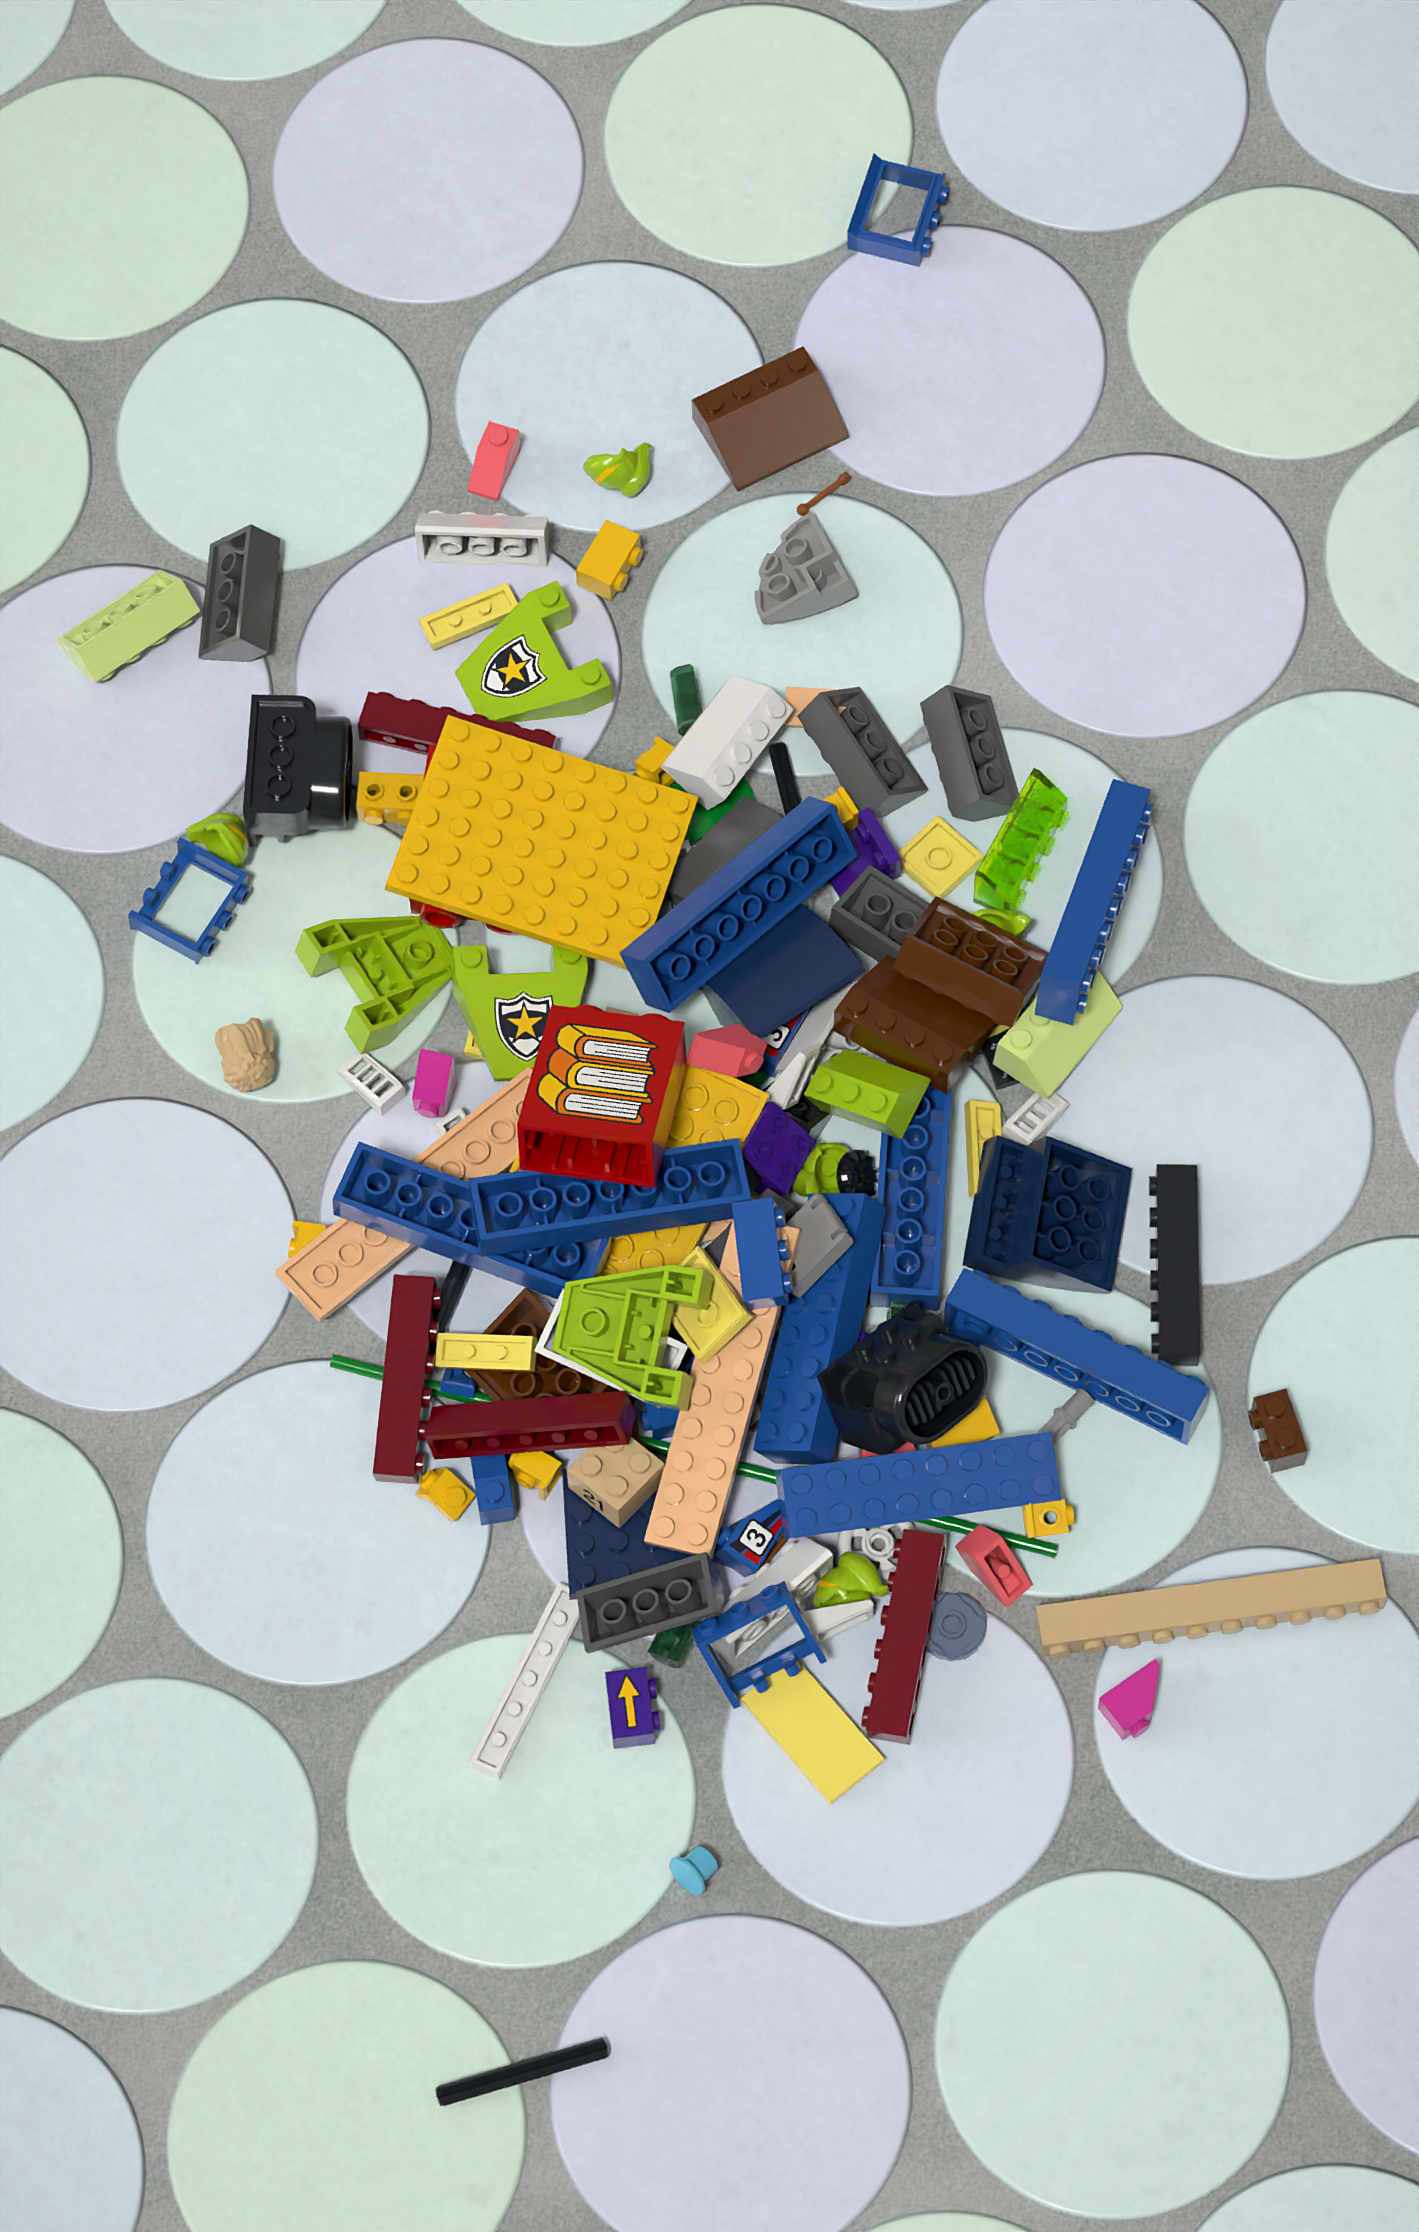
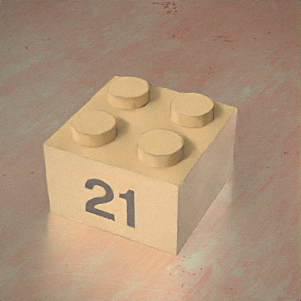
[567,1437,665,1528]

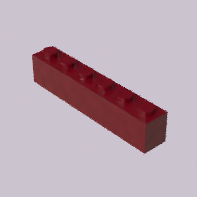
[357,691,557,755]
[373,1274,442,1484]
[424,1391,636,1460]
[861,1529,947,1745]

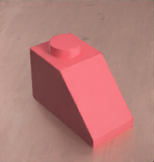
[468,421,521,502]
[685,1023,767,1078]
[955,1524,1032,1607]

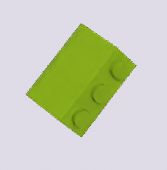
[804,1049,931,1139]

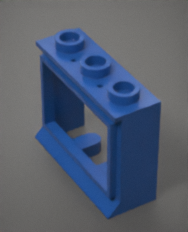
[847,153,950,267]
[128,837,251,965]
[692,1581,827,1709]

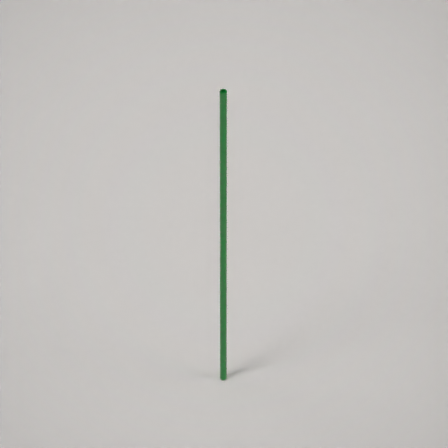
[330,1354,1058,1558]

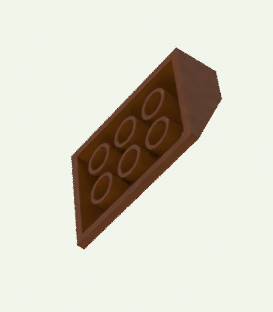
[692,346,849,492]
[892,896,1049,1028]
[833,955,998,1095]
[464,1288,620,1454]

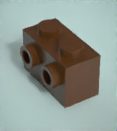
[1248,1389,1307,1474]

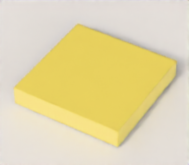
[897,815,985,900]

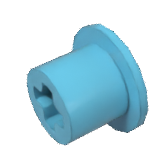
[669,1846,718,1895]

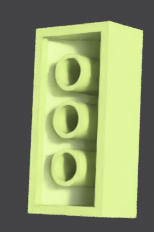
[56,569,200,682]
[993,969,1123,1100]

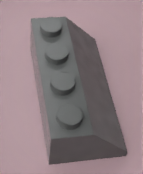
[198,524,280,662]
[920,685,1023,822]
[797,687,929,818]
[665,796,782,906]
[828,864,930,962]
[576,1552,725,1654]

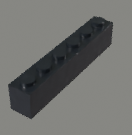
[1148,1164,1200,1366]

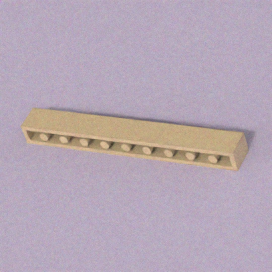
[1035,1558,1387,1658]

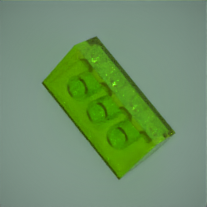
[973,768,1070,911]

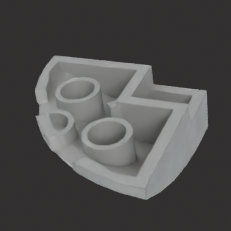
[754,511,858,624]

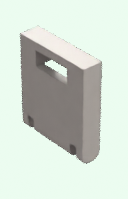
[786,1194,853,1298]

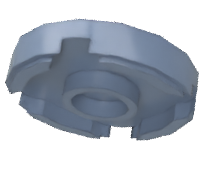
[927,1592,987,1662]

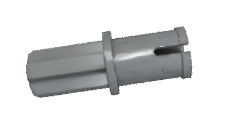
[1037,1388,1094,1445]

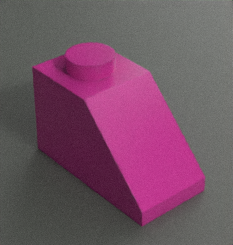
[412,1048,457,1118]
[1098,1659,1160,1741]

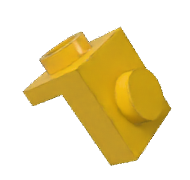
[415,1468,476,1521]

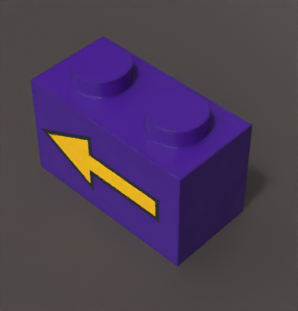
[605,1667,661,1749]

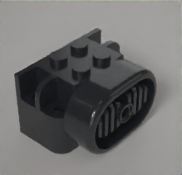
[243,694,353,847]
[817,1300,988,1455]

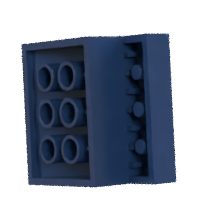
[698,903,866,1039]
[962,1135,1132,1294]

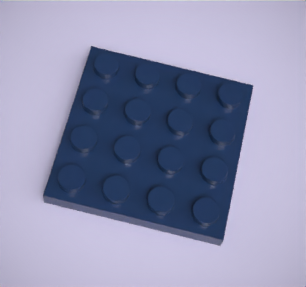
[562,1462,694,1600]

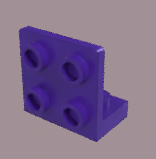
[828,807,901,899]
[741,1101,817,1196]

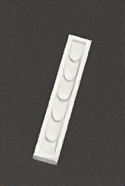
[468,1582,580,1781]

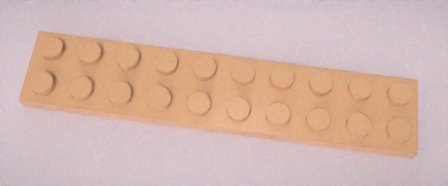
[275,1066,532,1323]
[644,1220,802,1559]

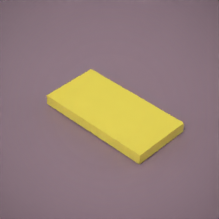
[741,1660,884,1805]

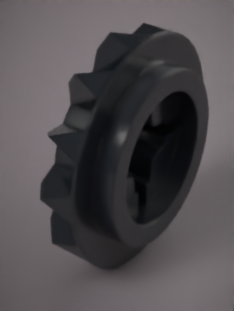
[836,1150,878,1197]

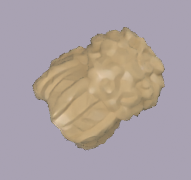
[215,1017,275,1092]

